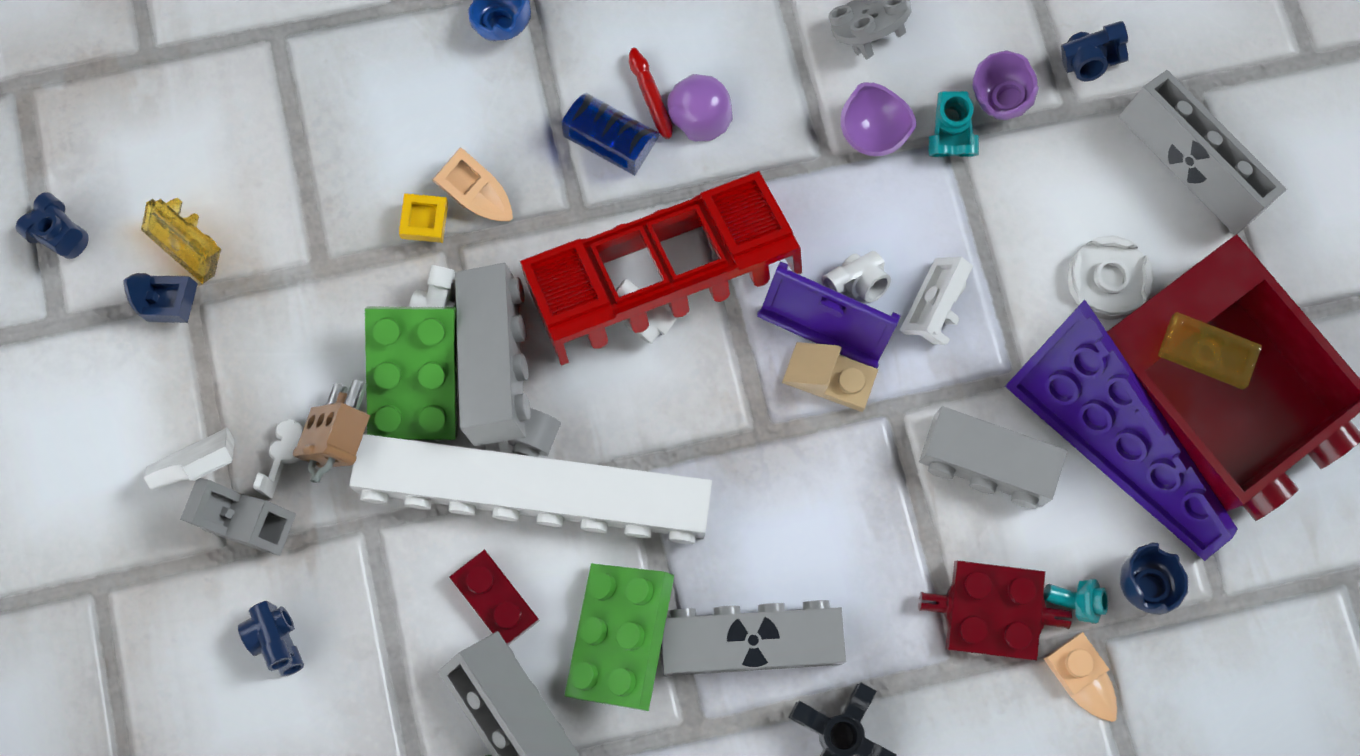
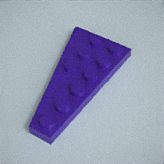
[1005,299,1238,561]

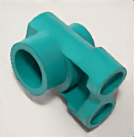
[929,91,979,157]

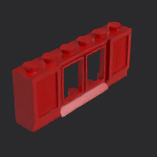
[520,171,802,366]

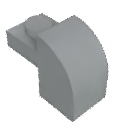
[180,478,296,556]

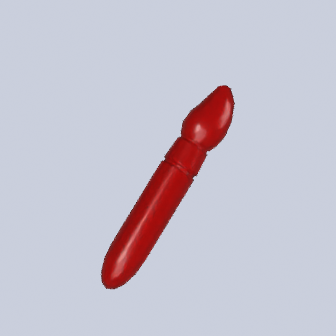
[629,48,673,139]

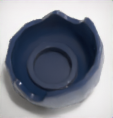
[1120,542,1188,615]

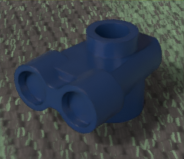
[1061,21,1128,82]
[15,192,89,259]
[238,601,304,676]

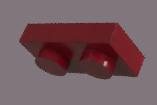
[449,549,540,646]

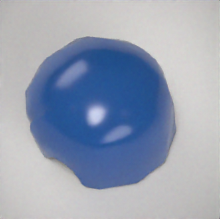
[468,0,531,41]

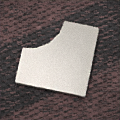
[143,427,235,491]

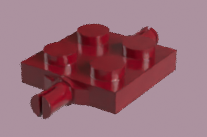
[918,560,1072,661]

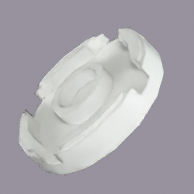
[1067,236,1155,320]

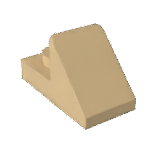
[782,342,879,412]

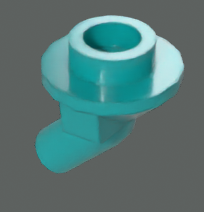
[1043,579,1108,624]

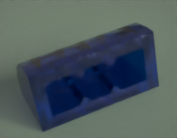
[562,93,660,176]

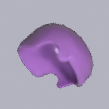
[973,50,1039,120]
[667,74,733,141]

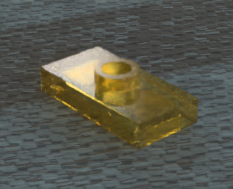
[1158,312,1262,390]

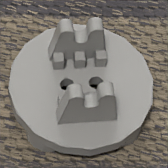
[828,0,912,60]

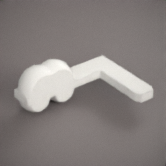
[253,419,304,499]

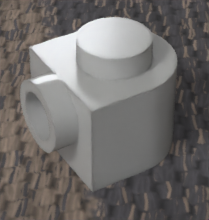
[508,408,561,457]

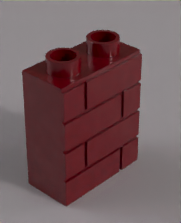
[1107,234,1360,521]

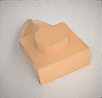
[432,147,513,221]
[1043,632,1117,722]

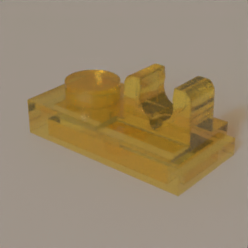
[141,198,221,284]

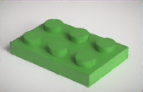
[365,306,457,440]
[564,563,674,711]

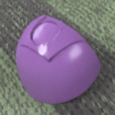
[840,82,916,156]

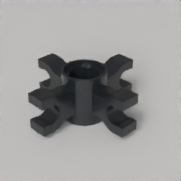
[788,682,897,756]

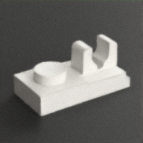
[900,257,973,345]

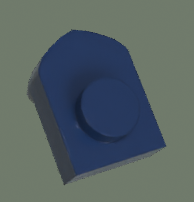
[123,273,198,323]

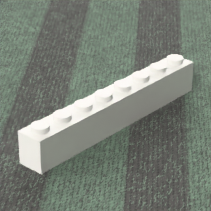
[349,434,712,544]

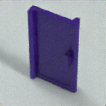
[757,261,901,369]

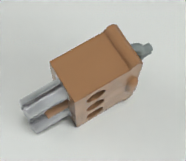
[293,379,370,483]

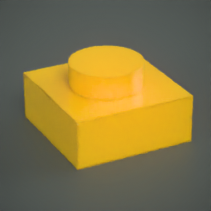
[399,193,448,243]

